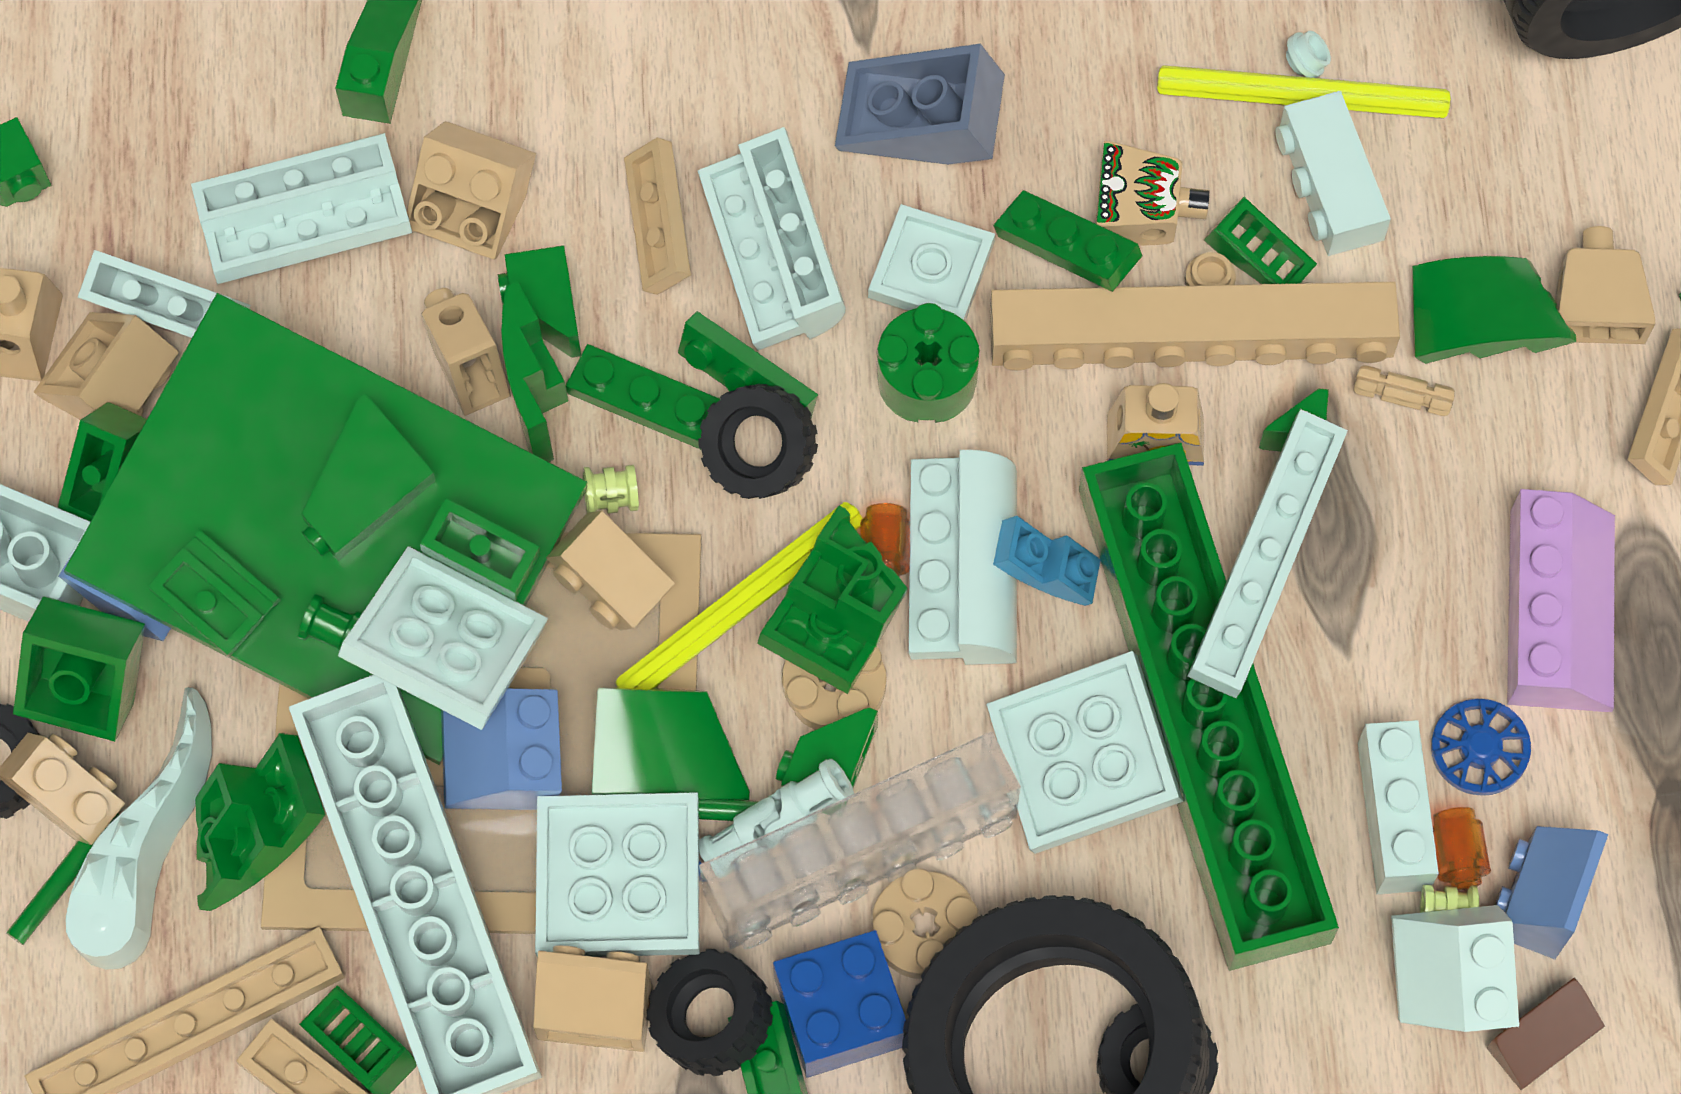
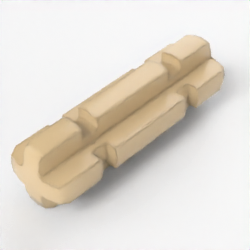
[1354,365,1455,416]

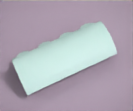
[697,127,846,350]
[191,133,412,284]
[909,450,1017,665]

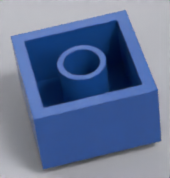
[773,930,906,1078]

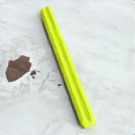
[1157,65,1451,118]
[615,502,864,690]

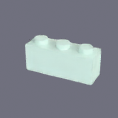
[1275,91,1391,256]
[78,250,251,338]
[1357,720,1439,894]

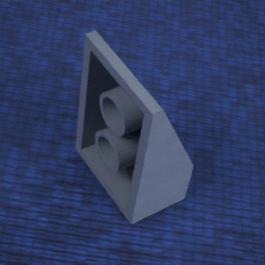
[835,43,1005,165]

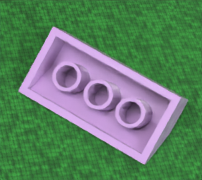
[1507,489,1615,712]

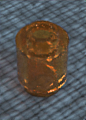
[860,503,910,578]
[1433,807,1491,890]

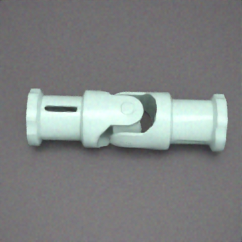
[699,759,854,879]

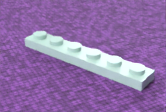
[1187,409,1348,698]

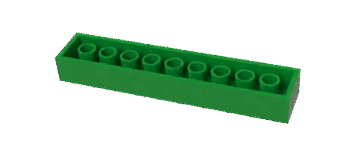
[1079,443,1339,971]

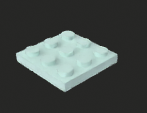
[338,546,548,730]
[986,651,1184,854]
[535,793,700,957]

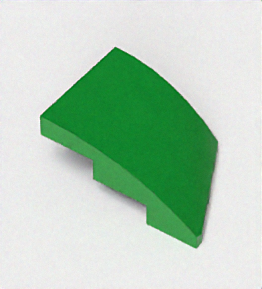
[1412,256,1576,364]
[501,281,568,462]
[757,505,907,694]
[592,687,750,800]
[195,733,325,911]

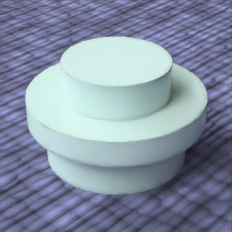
[1286,31,1331,78]

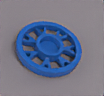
[1431,699,1531,796]

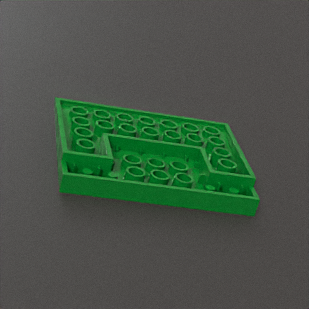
[64,293,587,765]

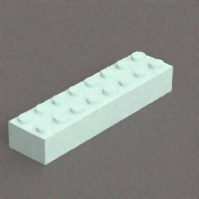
[289,675,542,1094]

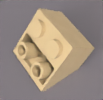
[407,121,536,260]
[533,945,653,1052]

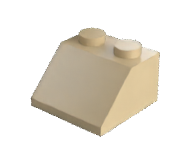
[34,312,179,420]

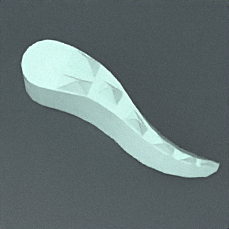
[66,687,212,970]

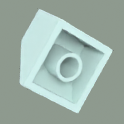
[1391,905,1519,1032]

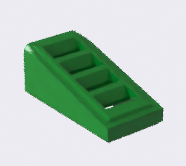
[1204,197,1317,284]
[299,985,417,1094]

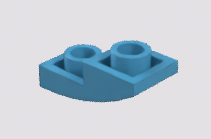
[993,516,1101,606]

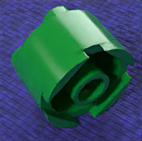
[877,303,980,423]

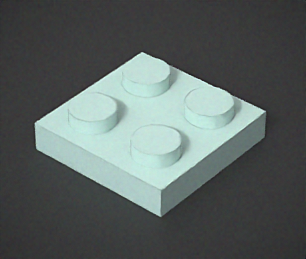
[868,204,995,321]

